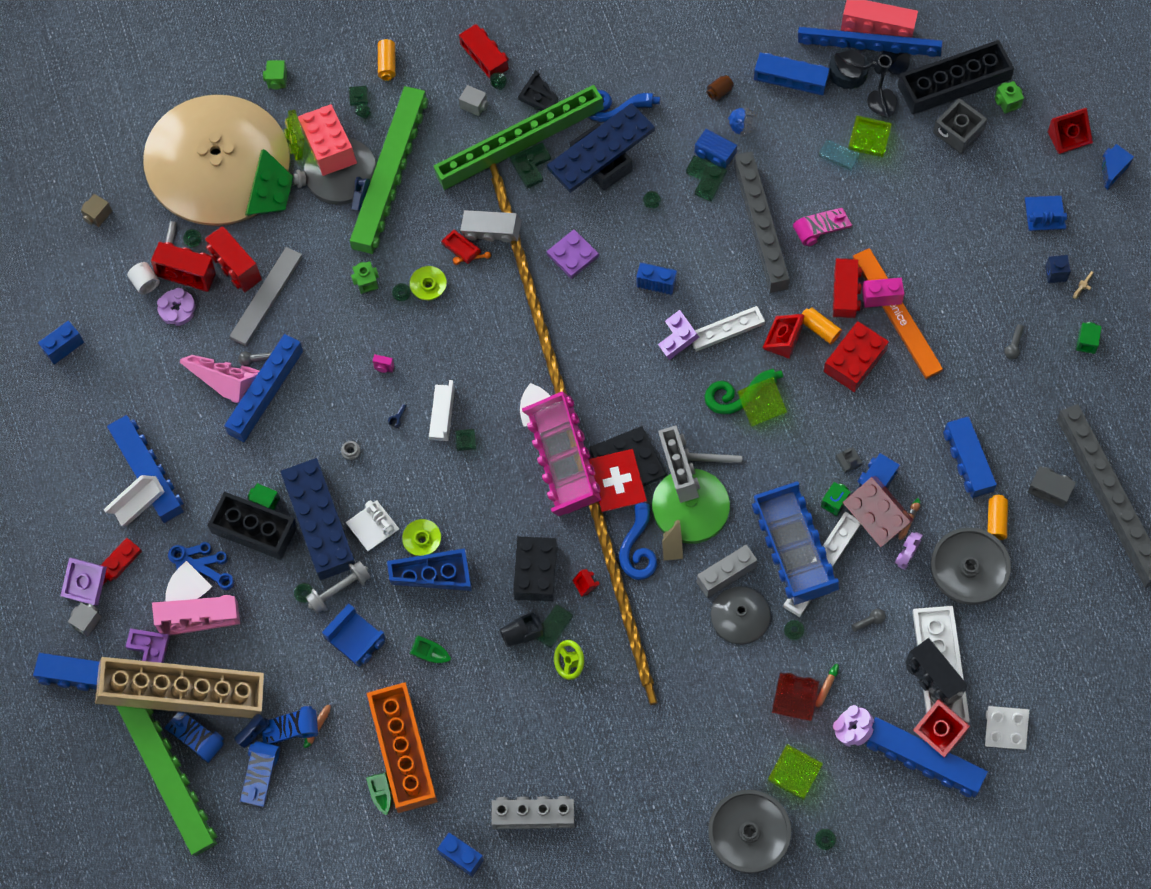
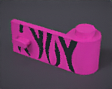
[793,208,852,246]

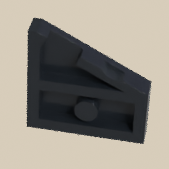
[518,70,558,111]

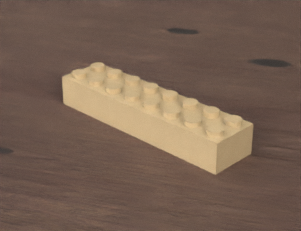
[95,657,264,718]

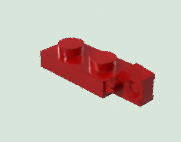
[101,538,142,585]

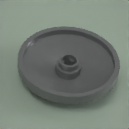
[304,138,376,205]
[930,528,1011,605]
[708,790,791,874]

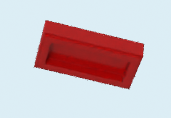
[441,230,481,264]

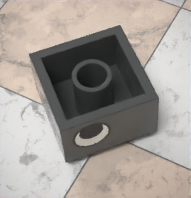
[933,98,988,154]

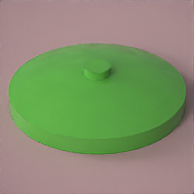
[652,469,730,544]

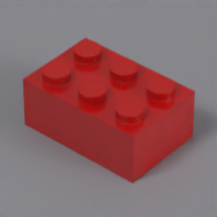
[205,226,262,293]
[151,242,216,292]
[823,321,889,392]

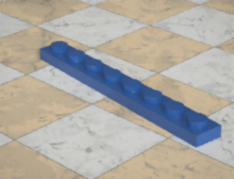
[798,27,943,57]

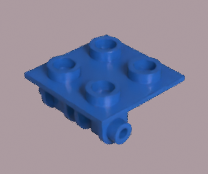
[1025,196,1067,231]

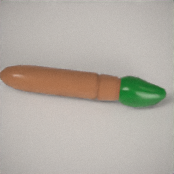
[816,663,839,707]

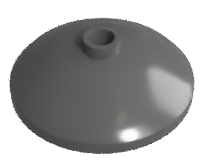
[711,587,770,644]

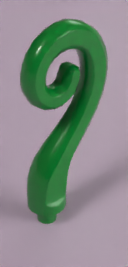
[705,369,783,415]

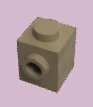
[81,194,112,227]

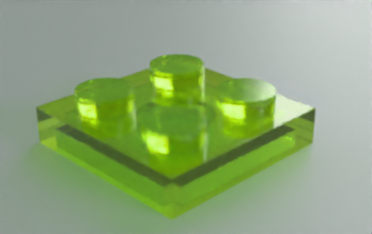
[284,110,305,161]
[848,115,892,158]
[737,377,787,426]
[768,744,823,800]

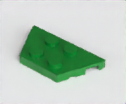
[245,149,293,216]

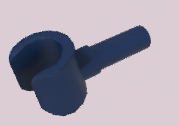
[388,404,406,428]

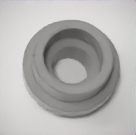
[293,170,306,188]
[341,441,360,460]

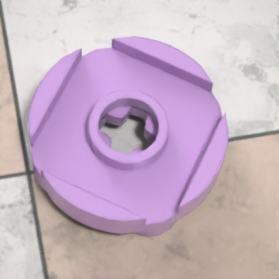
[157,288,196,326]
[895,532,923,570]
[833,705,874,747]

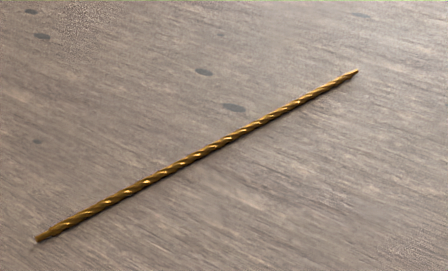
[490,163,658,705]

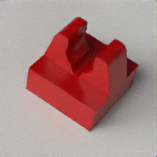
[572,569,599,597]

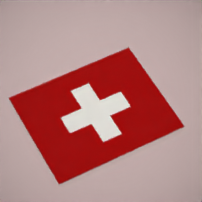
[588,449,647,512]

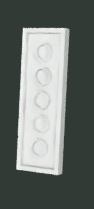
[912,606,970,724]

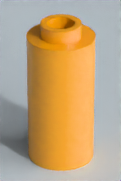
[378,39,396,81]
[802,307,842,345]
[987,495,1008,540]

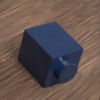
[1045,255,1071,283]

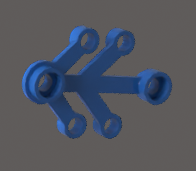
[168,542,234,596]

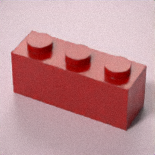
[459,24,509,80]
[833,258,862,318]

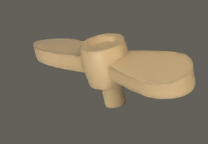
[1073,271,1094,299]

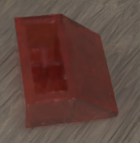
[772,673,819,721]

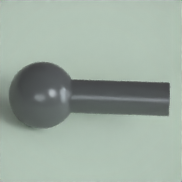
[1004,324,1024,359]
[238,351,272,366]
[851,609,886,632]

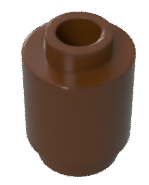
[707,75,734,101]

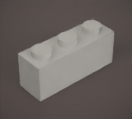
[460,210,522,243]
[697,545,757,598]

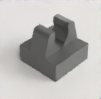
[836,447,862,473]

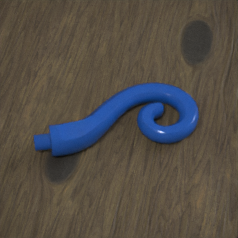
[588,90,660,122]
[619,502,657,580]

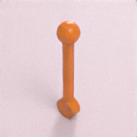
[453,252,491,265]

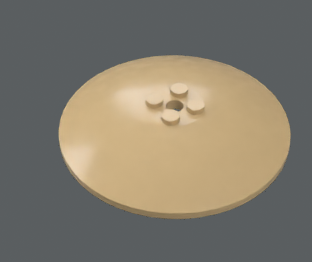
[143,95,290,226]

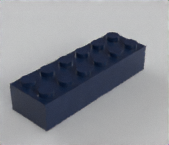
[280,458,355,581]

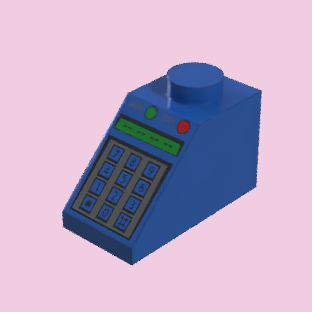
[1102,144,1134,190]

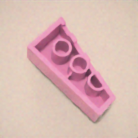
[152,595,240,636]

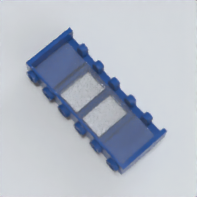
[752,481,839,605]

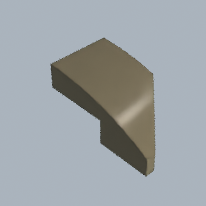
[662,520,683,561]

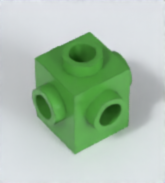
[995,81,1024,114]
[351,262,379,294]

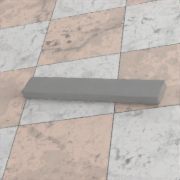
[230,247,303,347]

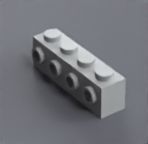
[658,425,700,503]
[492,796,574,829]

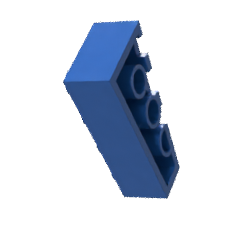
[387,548,472,591]

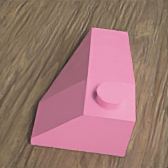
[180,355,260,403]

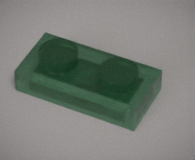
[536,604,573,648]

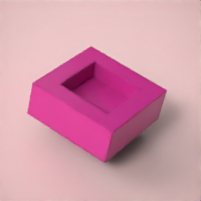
[372,354,394,373]

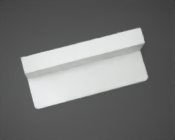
[429,380,455,441]
[104,475,165,527]

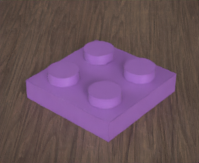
[546,229,599,279]
[61,558,107,605]

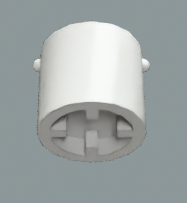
[127,262,160,295]

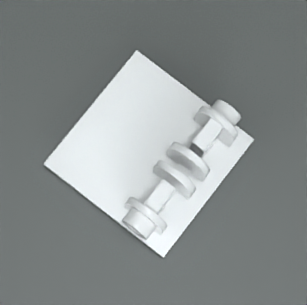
[345,500,399,552]
[985,706,1029,750]

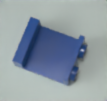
[322,603,386,667]

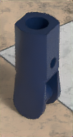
[351,177,370,211]
[234,714,269,748]

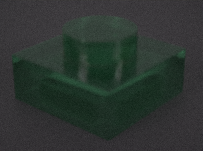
[349,85,368,106]
[455,429,476,451]

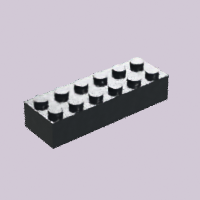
[898,40,1014,115]

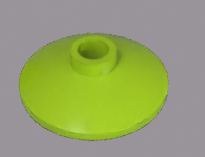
[410,266,447,300]
[402,519,441,556]

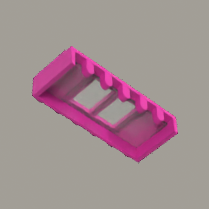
[522,391,601,516]

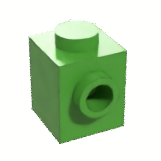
[263,60,287,90]

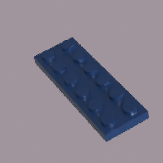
[547,103,655,193]

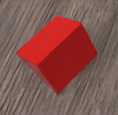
[1047,108,1093,154]
[762,314,805,359]
[913,699,970,757]

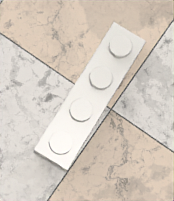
[692,306,765,352]

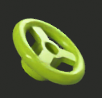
[554,640,584,680]

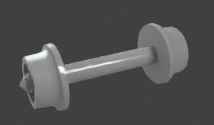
[305,561,371,614]

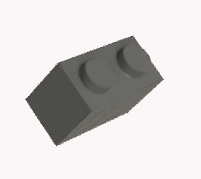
[1028,466,1076,509]

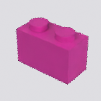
[862,277,904,308]

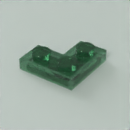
[510,142,551,189]
[686,155,727,201]

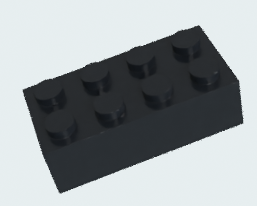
[207,491,298,560]

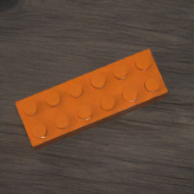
[367,682,437,813]

